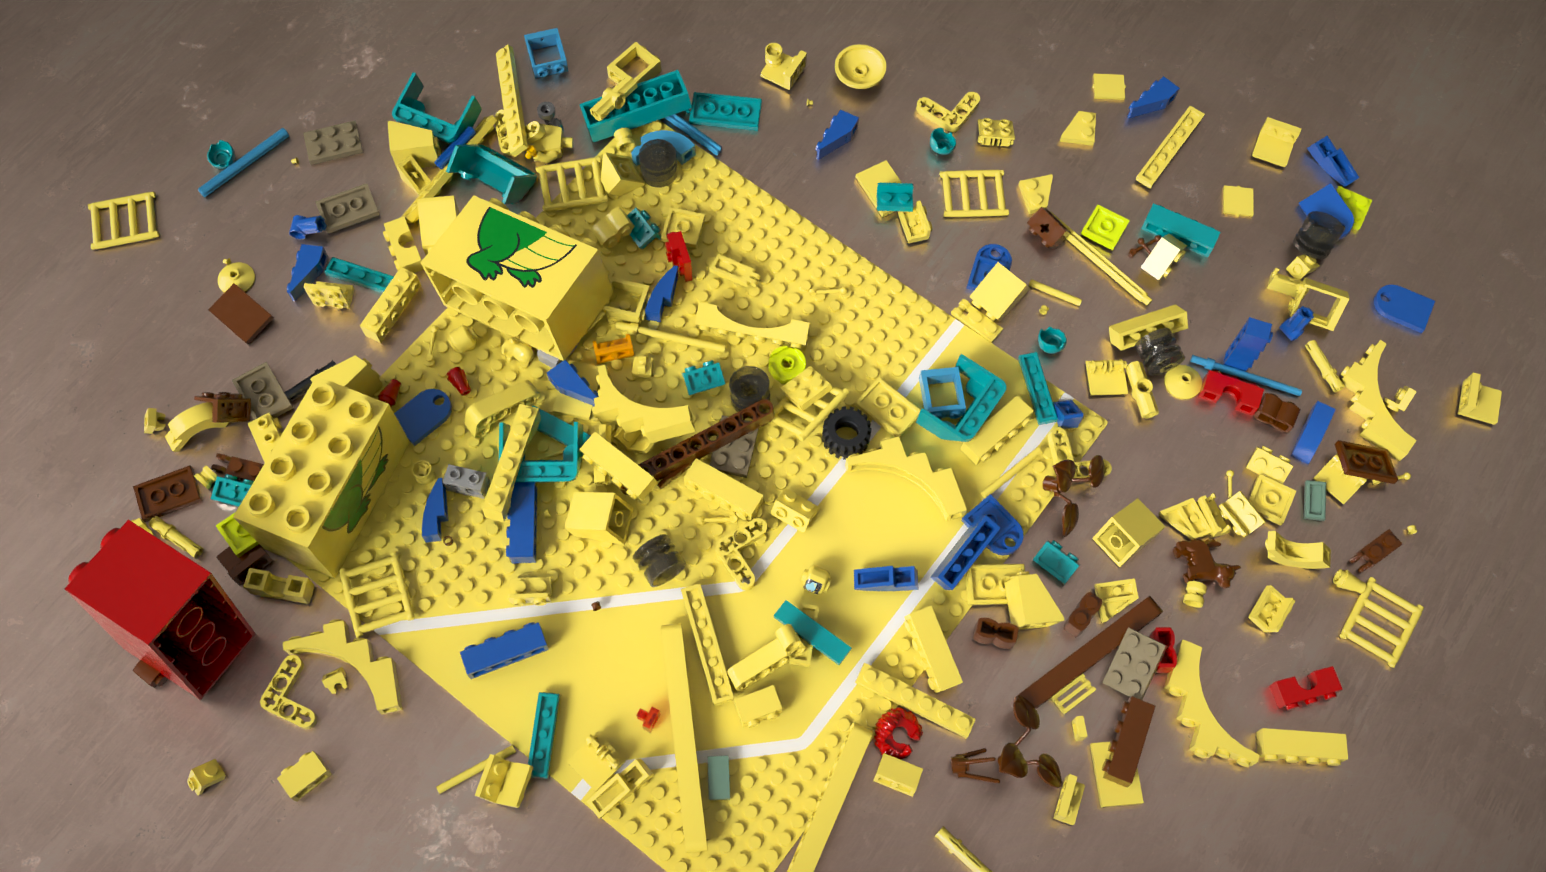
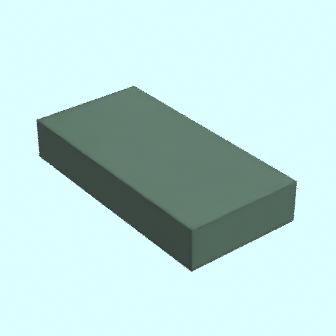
[1304,480,1326,521]
[708,756,730,801]

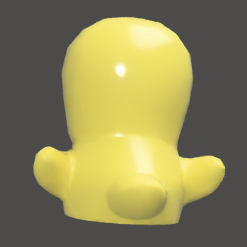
[501,337,534,364]

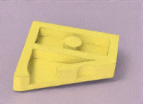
[1060,111,1096,146]
[1019,174,1053,214]
[1159,498,1212,540]
[1094,578,1139,623]

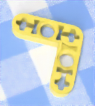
[916,92,980,133]
[495,110,545,156]
[1047,427,1112,478]
[716,518,767,590]
[260,655,318,729]

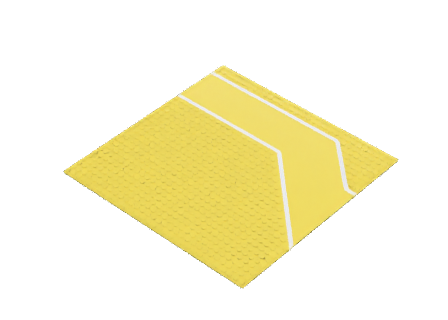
[286,120,1108,872]

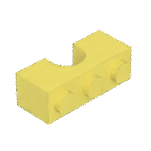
[383,217,424,273]
[243,568,315,604]

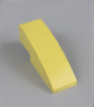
[586,759,654,819]

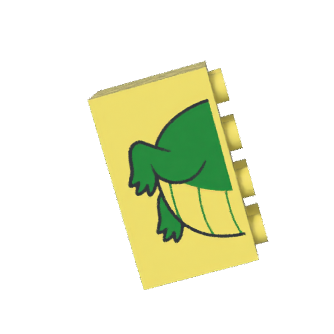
[421,196,614,361]
[233,376,410,578]

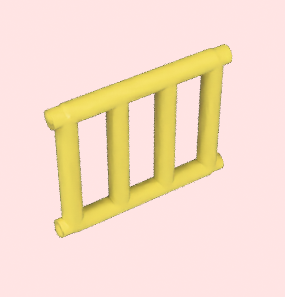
[536,157,608,212]
[939,170,1009,217]
[88,191,160,250]
[769,385,849,441]
[339,552,415,638]
[1340,577,1424,668]

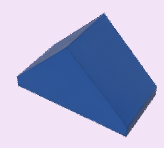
[1053,400,1083,429]

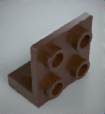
[194,392,251,423]
[216,544,273,586]

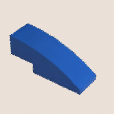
[1307,135,1359,187]
[645,266,679,322]
[1291,401,1336,464]
[422,478,449,543]
[854,566,919,591]

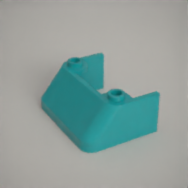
[392,72,482,143]
[446,144,538,205]
[916,354,1006,442]
[499,422,583,482]

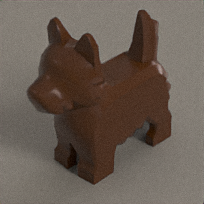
[1173,539,1241,588]

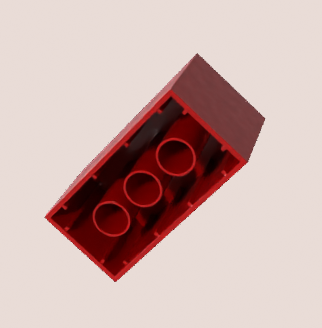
[64,519,256,701]

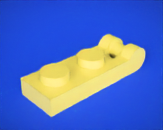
[951,299,1003,343]

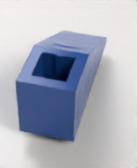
[1127,76,1180,118]
[815,110,859,160]
[287,244,328,301]
[547,360,599,406]

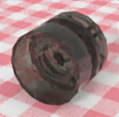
[639,139,678,188]
[1293,211,1344,259]
[1135,328,1185,376]
[729,366,771,413]
[633,534,686,587]

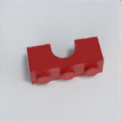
[1198,370,1264,416]
[1269,666,1343,711]

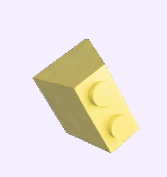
[388,121,442,170]
[417,196,460,255]
[970,262,1031,321]
[310,355,383,397]
[565,492,633,545]
[1092,498,1165,567]
[1004,571,1064,630]

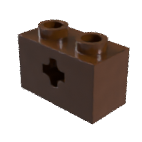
[1027,207,1071,248]

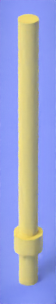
[615,321,726,353]

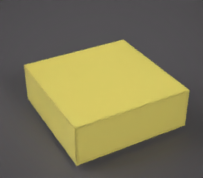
[1071,716,1087,741]

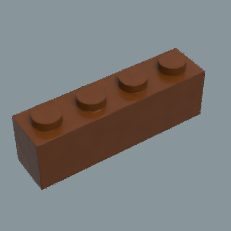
[1102,696,1156,787]

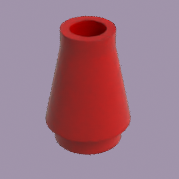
[447,367,472,396]
[378,379,401,407]

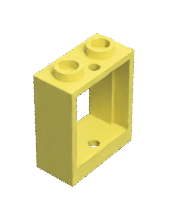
[607,42,661,84]
[601,276,652,325]
[1288,278,1349,331]

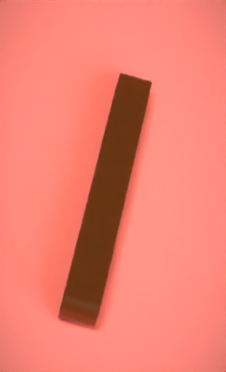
[620,399,774,495]
[1013,596,1164,709]

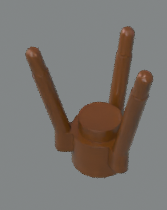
[951,748,1000,783]

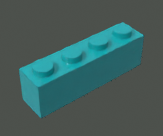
[1141,203,1220,257]

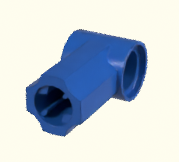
[289,215,327,239]
[1279,306,1314,341]

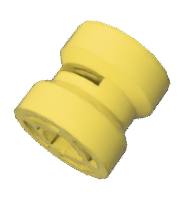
[765,43,782,67]
[614,128,635,153]
[412,460,435,485]
[1183,581,1207,608]

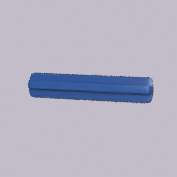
[434,126,476,169]

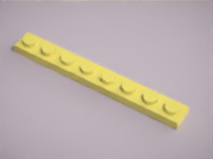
[496,44,528,157]
[400,115,497,223]

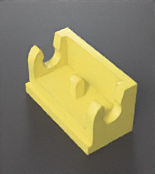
[1267,268,1312,300]
[1196,493,1231,539]
[873,753,923,797]

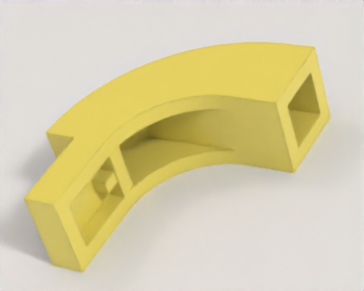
[165,402,229,452]
[1265,531,1331,569]

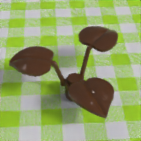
[1043,455,1105,537]
[998,695,1062,788]

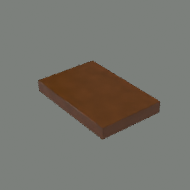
[208,283,274,345]
[1334,440,1398,484]
[133,465,203,522]

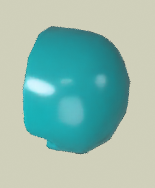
[930,128,956,155]
[207,140,235,169]
[1038,327,1067,354]

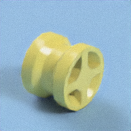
[194,465,217,490]

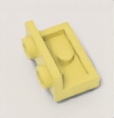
[898,200,932,244]
[1246,446,1293,484]
[771,488,819,533]
[1248,585,1295,632]

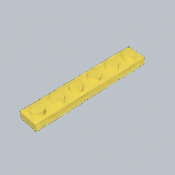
[1135,106,1205,189]
[681,584,734,706]
[855,663,976,738]

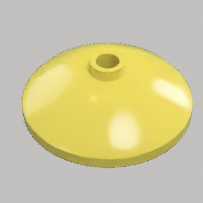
[835,45,886,89]

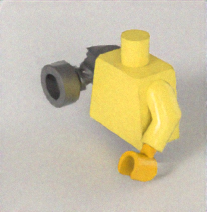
[525,102,573,163]

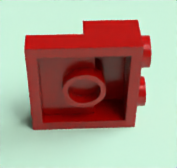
[665,231,692,282]

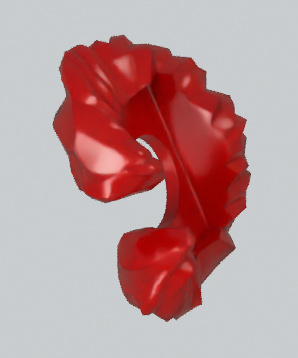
[874,707,923,760]

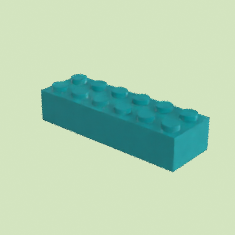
[579,70,692,143]

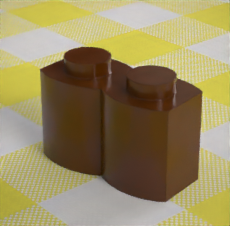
[1253,393,1301,433]
[1064,592,1102,638]
[973,618,1019,649]
[132,639,181,688]

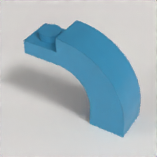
[631,130,696,166]

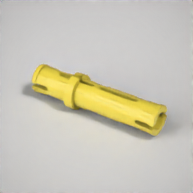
[1305,340,1345,393]
[149,516,204,559]
[935,826,993,872]

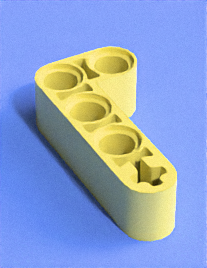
[464,380,540,439]
[727,624,805,691]

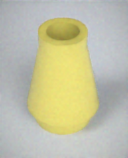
[1333,569,1366,594]

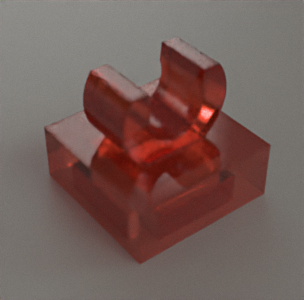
[636,707,661,733]

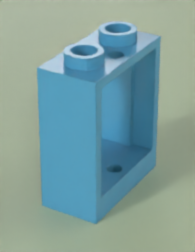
[524,28,568,78]
[919,367,966,420]

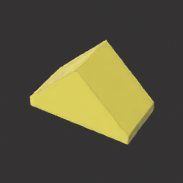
[397,155,431,195]

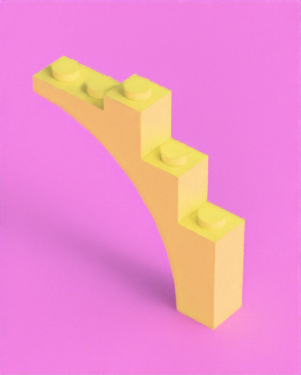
[1340,340,1417,461]
[592,365,696,444]
[845,436,967,522]
[283,619,403,715]
[1163,640,1260,767]

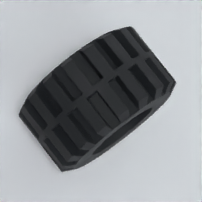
[822,406,872,460]

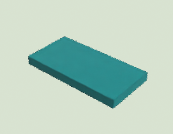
[689,92,762,131]

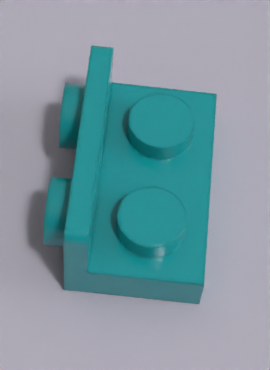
[876,183,914,212]
[627,207,661,250]
[681,360,725,395]
[211,474,254,506]
[1033,540,1081,584]

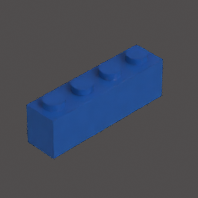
[1223,317,1273,371]
[506,482,538,564]
[930,515,1000,590]
[460,622,549,679]

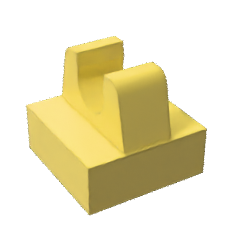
[632,355,653,378]
[144,408,166,434]
[322,667,347,694]

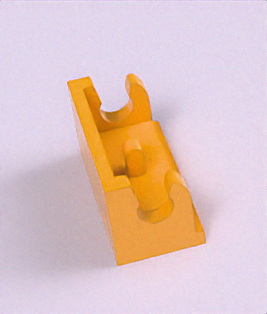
[592,333,634,364]

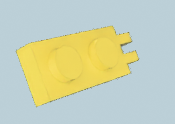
[710,254,761,287]

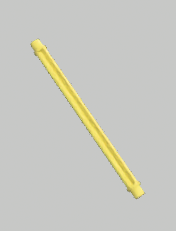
[1050,211,1152,306]

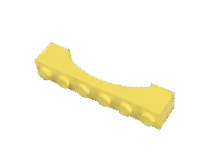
[695,302,810,349]
[482,404,541,522]

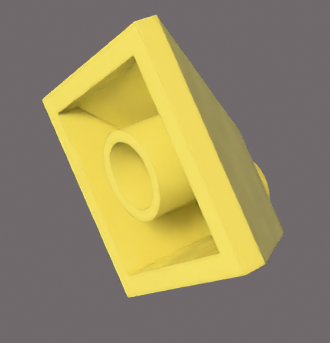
[601,152,646,196]

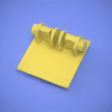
[978,118,1015,147]
[1085,359,1128,396]
[1313,454,1368,504]
[567,732,626,792]

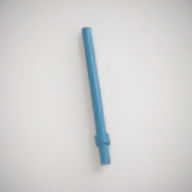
[1190,355,1302,396]

